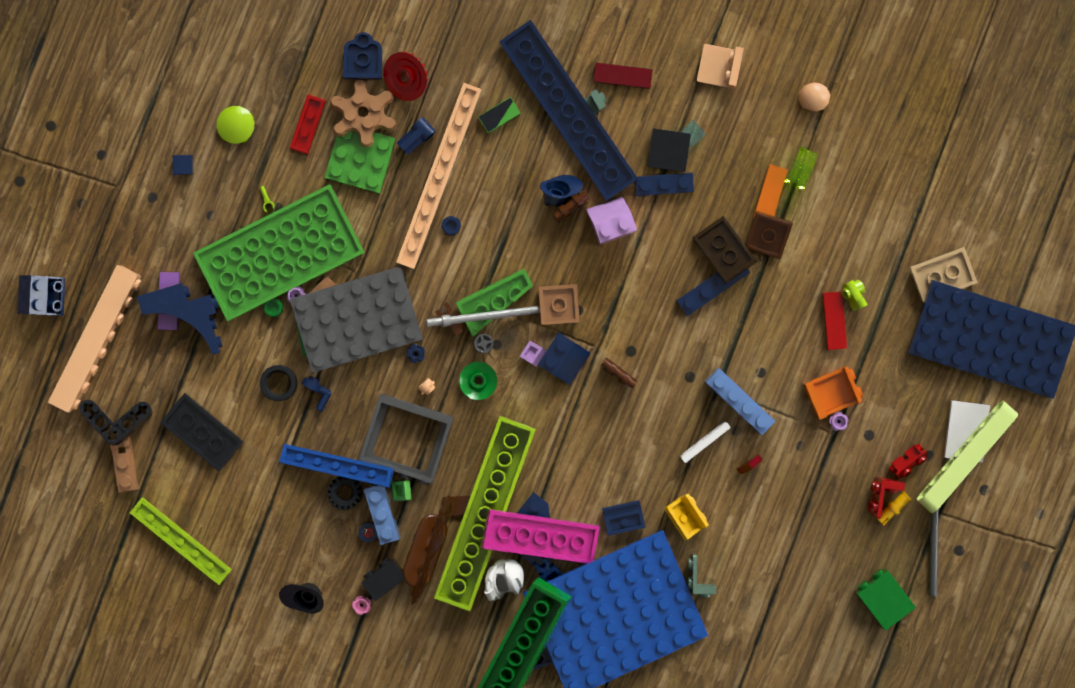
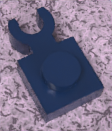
[533,557,563,582]

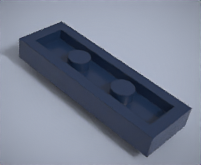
[635,173,694,196]

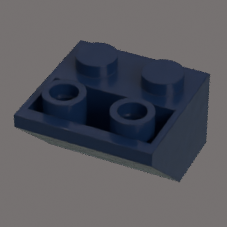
[17,275,65,316]

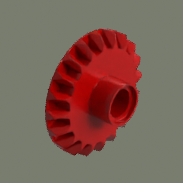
[383,51,429,101]

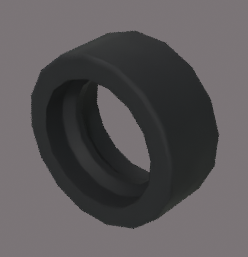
[260,365,298,401]

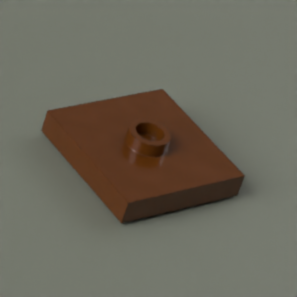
[745,211,793,259]

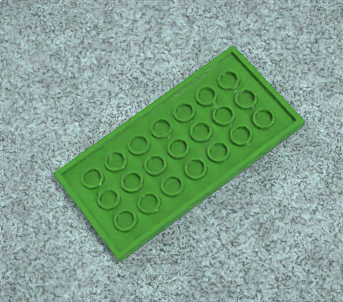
[193,184,365,322]

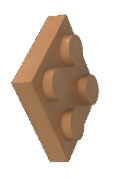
[539,284,579,325]

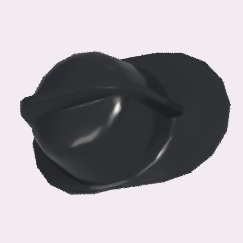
[279,583,324,614]

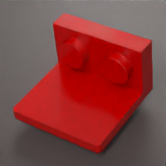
[868,477,905,519]

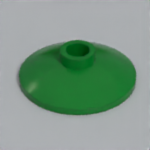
[459,362,498,400]

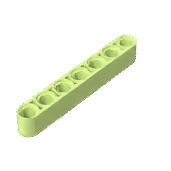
[917,401,1018,513]

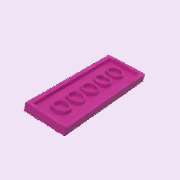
[481,509,600,563]

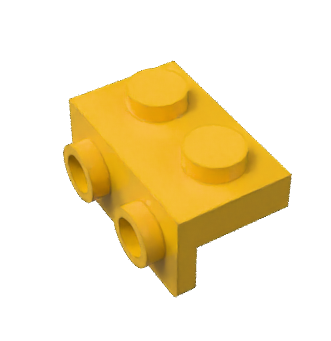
[664,494,709,541]

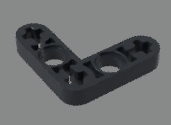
[80,400,153,446]

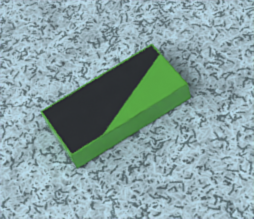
[478,97,521,133]

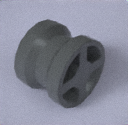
[474,334,494,353]

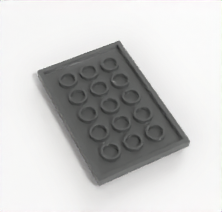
[290,266,423,373]

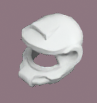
[484,559,524,601]

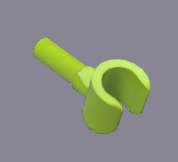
[259,186,275,212]

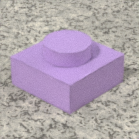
[519,341,546,366]

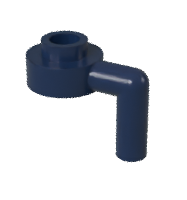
[301,376,332,412]

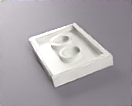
[944,400,990,462]

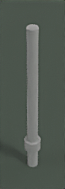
[426,306,540,327]

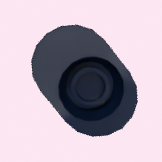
[540,175,583,206]

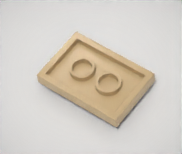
[909,247,978,303]

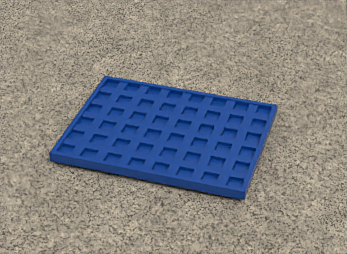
[523,530,709,688]

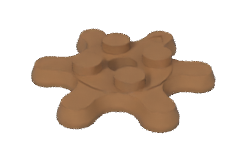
[330,80,397,148]

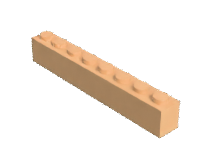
[48,265,142,413]

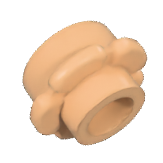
[418,378,435,395]

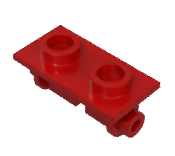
[889,444,928,479]

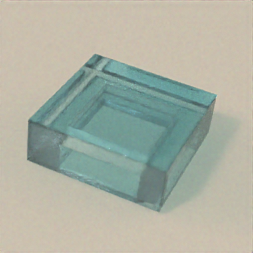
[681,120,706,147]

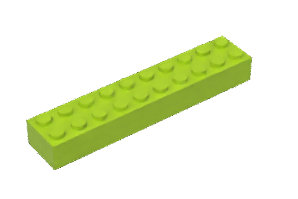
[434,416,536,611]

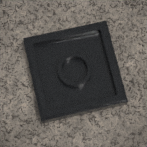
[647,128,691,172]

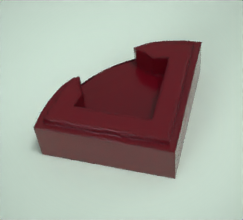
[737,454,762,474]

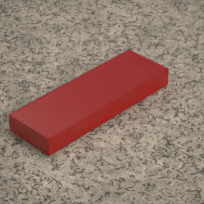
[289,94,326,155]
[822,291,847,350]

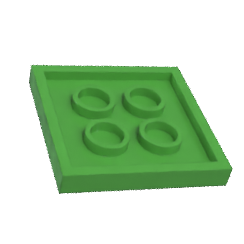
[325,132,396,194]

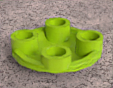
[216,106,255,144]

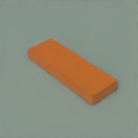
[752,164,788,220]

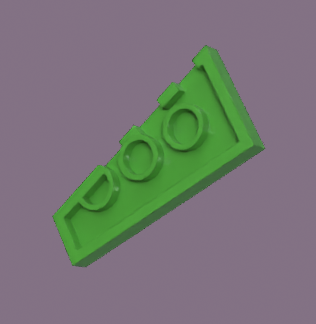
[456,268,533,336]

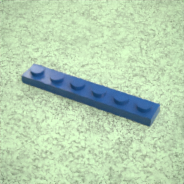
[279,444,394,488]

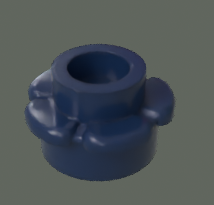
[406,344,425,363]

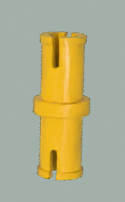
[878,491,912,525]

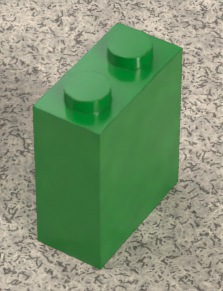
[855,569,916,631]

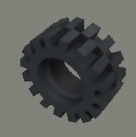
[327,476,363,510]

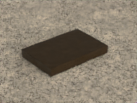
[692,216,757,284]

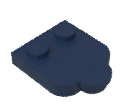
[343,32,383,80]

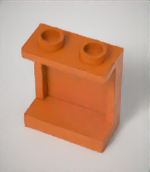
[803,366,863,420]

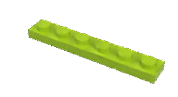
[130,498,232,585]

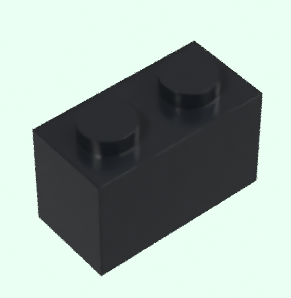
[362,557,404,601]

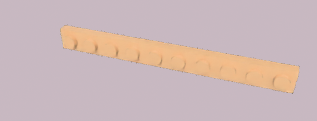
[396,83,482,269]

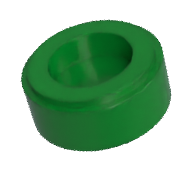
[264,298,284,317]

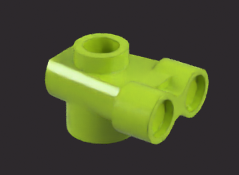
[841,280,868,311]

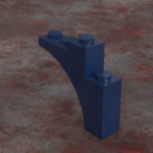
[137,283,223,355]

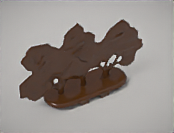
[403,495,455,605]

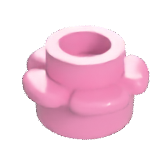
[352,596,371,615]

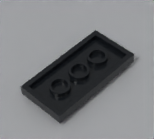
[160,393,245,471]

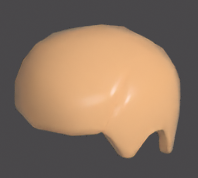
[798,82,830,112]

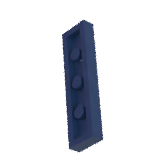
[676,269,751,316]

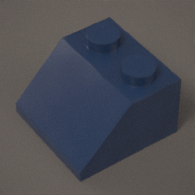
[538,332,590,385]

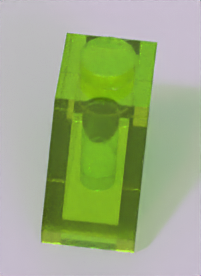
[785,146,818,189]

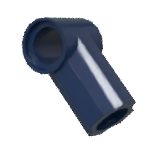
[397,117,436,155]

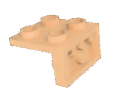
[697,44,744,89]

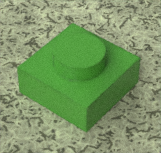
[391,480,412,501]

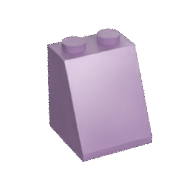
[586,197,637,245]

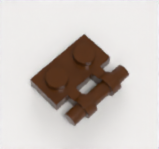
[553,191,589,223]
[602,357,637,389]

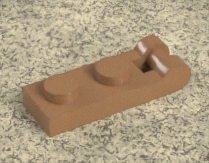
[110,437,139,493]

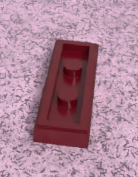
[593,62,653,89]

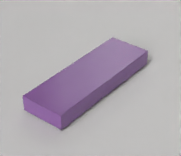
[158,272,180,330]

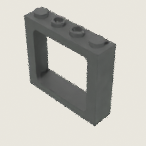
[359,394,454,485]

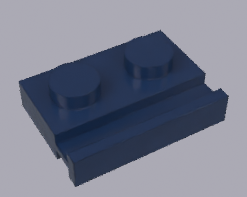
[602,500,646,536]

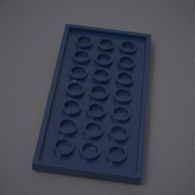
[907,280,1075,399]

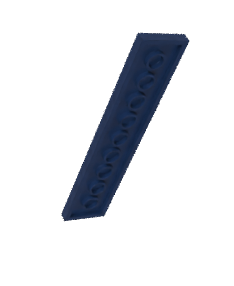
[499,20,638,201]

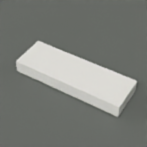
[680,421,731,463]

